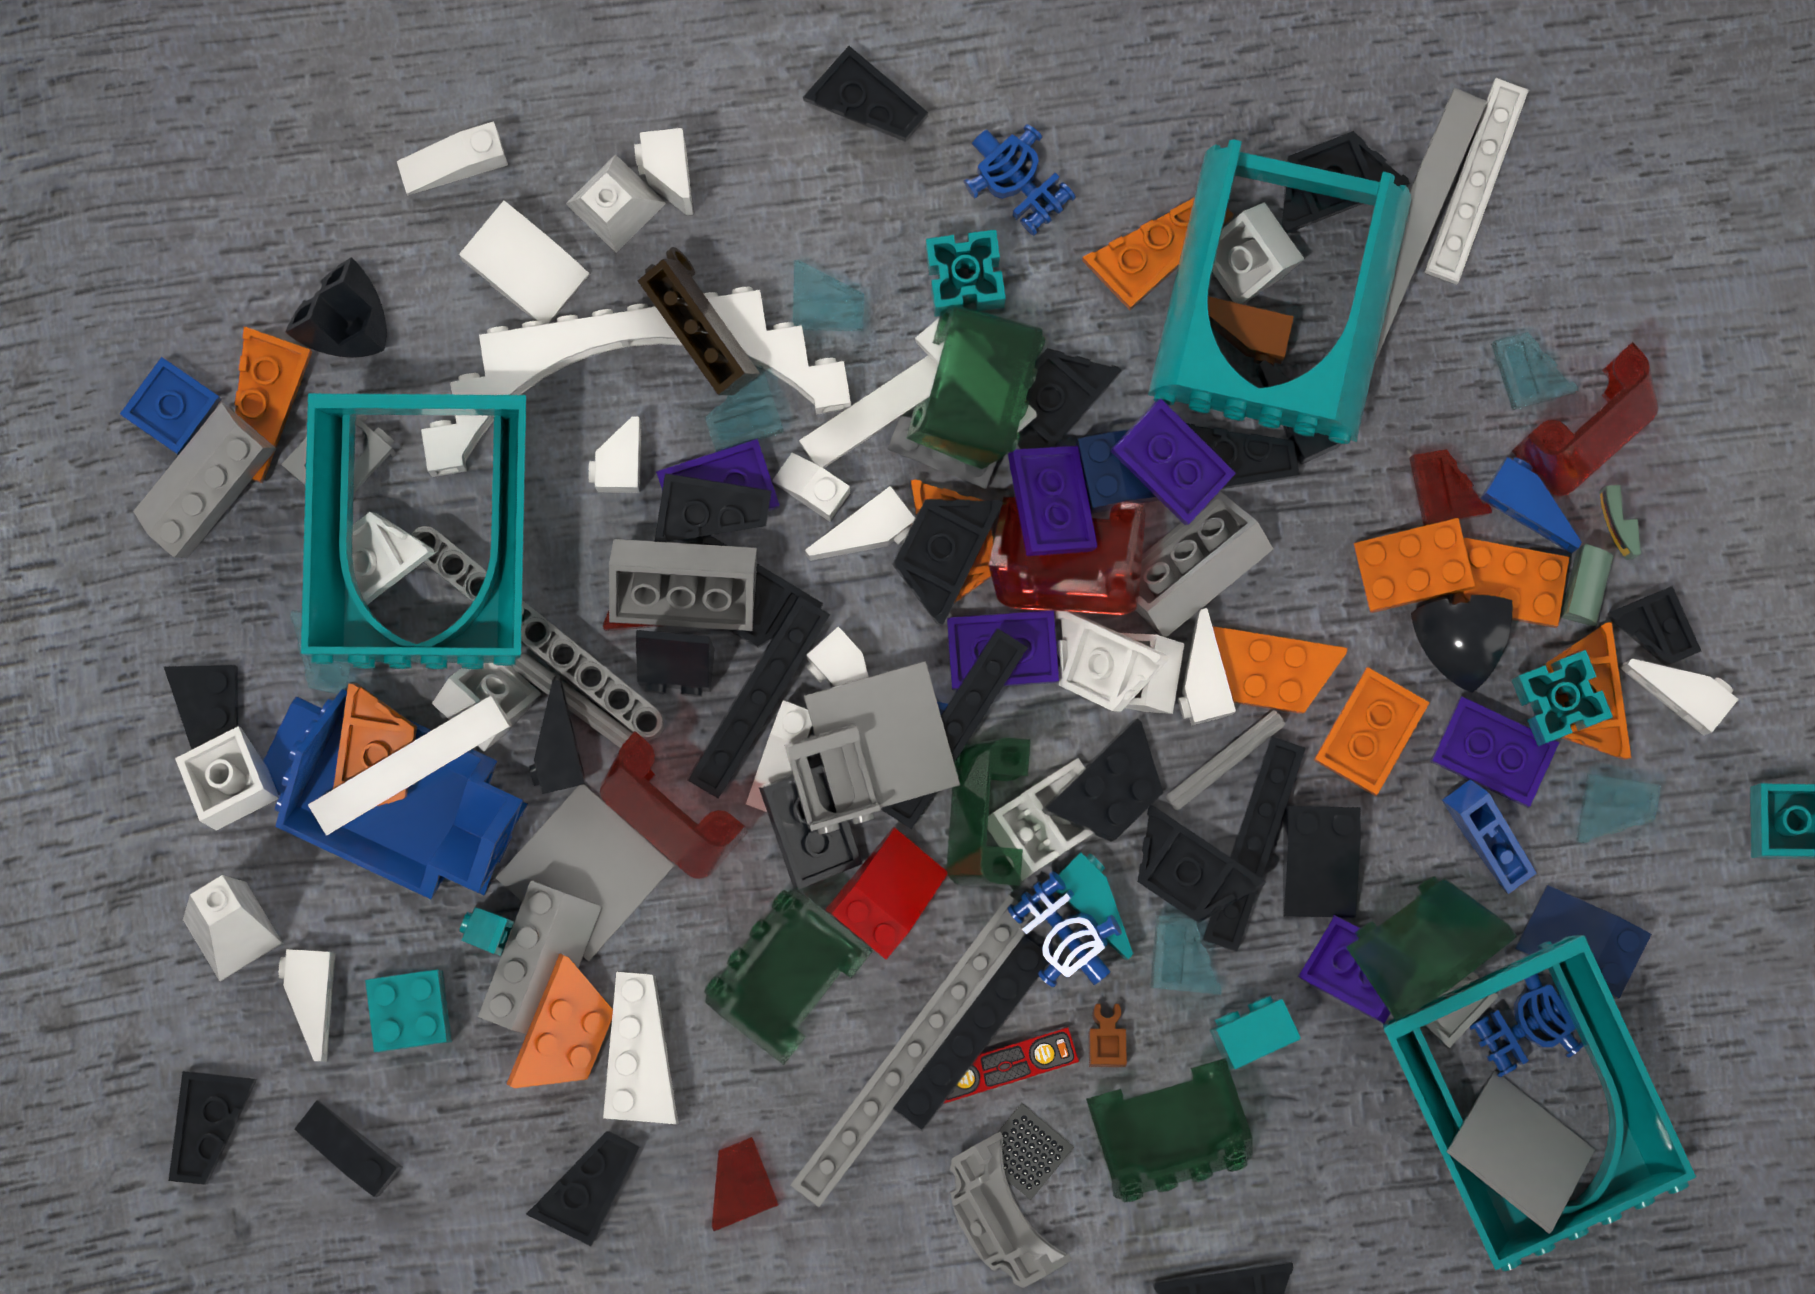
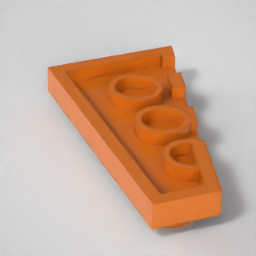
[1082,198,1234,311]

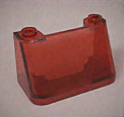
[1512,342,1659,496]
[989,497,1146,614]
[600,731,748,879]

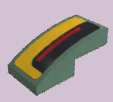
[1599,485,1641,560]

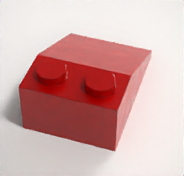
[825,827,949,960]

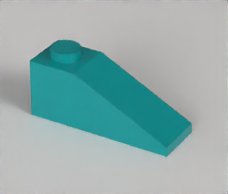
[1056,852,1133,960]
[459,907,514,956]

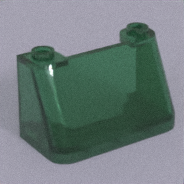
[1346,875,1517,1021]

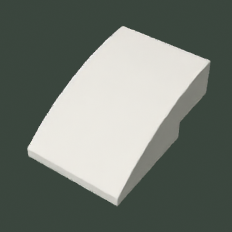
[459,201,590,325]
[983,758,1094,881]

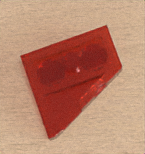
[1409,449,1492,526]
[712,1137,779,1231]

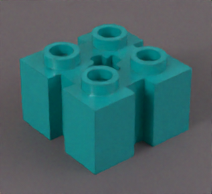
[925,230,1006,317]
[1511,650,1613,746]

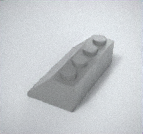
[133,402,277,558]
[1112,491,1273,637]
[609,539,757,631]
[478,880,602,1034]

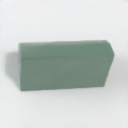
[1560,544,1613,627]

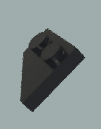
[1607,586,1701,666]

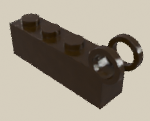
[637,247,760,396]

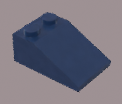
[1076,430,1159,514]
[1515,885,1652,999]

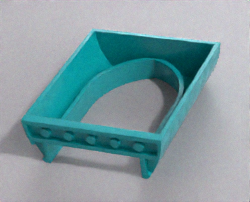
[1148,139,1412,444]
[301,393,526,669]
[1383,935,1696,1272]

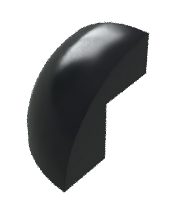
[285,257,387,358]
[1411,595,1513,693]

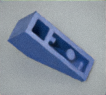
[1480,457,1582,554]
[1442,779,1537,894]

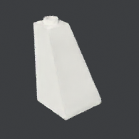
[566,154,666,253]
[183,875,283,981]

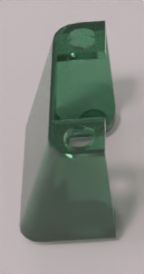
[906,304,1045,470]
[947,738,1031,890]
[704,889,874,1065]
[1086,1058,1253,1202]

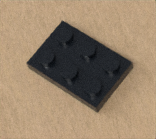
[759,763,863,890]

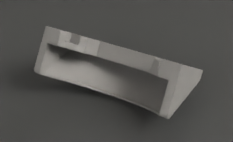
[950,1132,1072,1288]

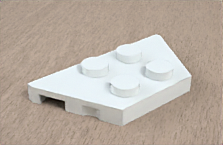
[352,512,435,605]
[1056,607,1169,712]

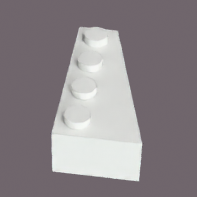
[603,972,679,1124]

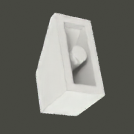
[589,417,642,493]
[772,453,850,522]

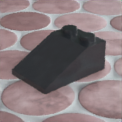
[636,630,715,697]
[1283,806,1361,918]

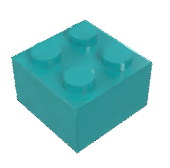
[1750,783,1815,859]
[365,969,452,1053]
[1209,995,1301,1070]

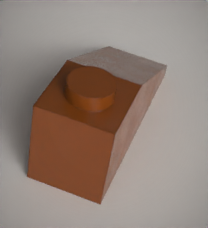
[1207,296,1294,366]

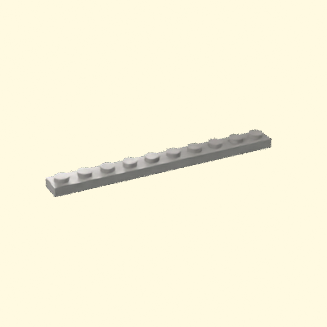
[790,895,1035,1207]

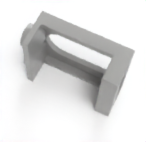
[281,415,397,493]
[784,724,881,834]

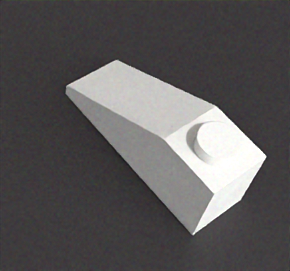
[397,121,508,196]
[805,486,915,561]
[1178,608,1236,726]
[1620,659,1739,736]
[746,700,813,812]
[279,949,335,1062]

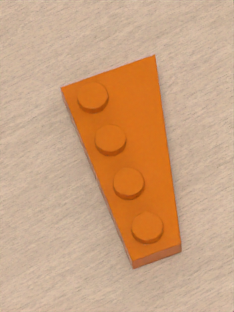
[235,326,312,484]

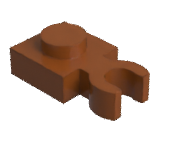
[1088,1004,1127,1067]

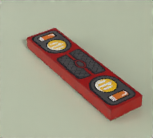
[944,1027,1079,1104]

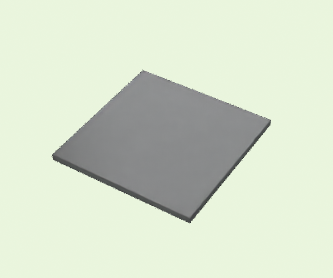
[804,661,960,813]
[496,785,675,961]
[1447,1071,1595,1233]

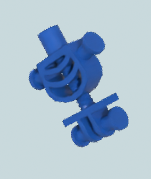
[964,124,1076,236]
[1007,871,1122,987]
[1469,972,1584,1077]

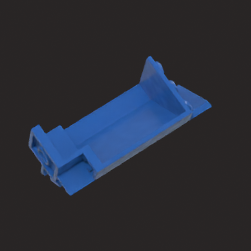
[263,689,528,899]

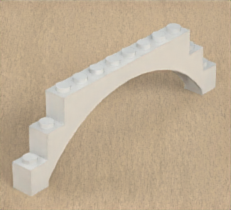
[421,287,851,477]

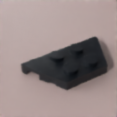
[1282,131,1410,233]
[1012,348,1122,449]
[892,499,1004,626]
[703,535,823,648]
[1042,718,1163,842]
[1137,805,1266,923]
[1153,1262,1293,1294]

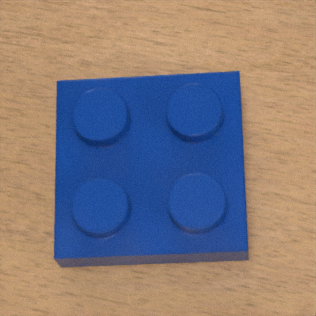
[120,357,221,455]

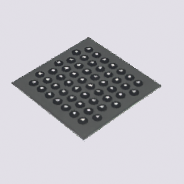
[997,1103,1074,1200]

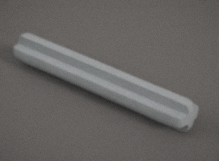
[513,653,635,749]
[1166,711,1285,810]

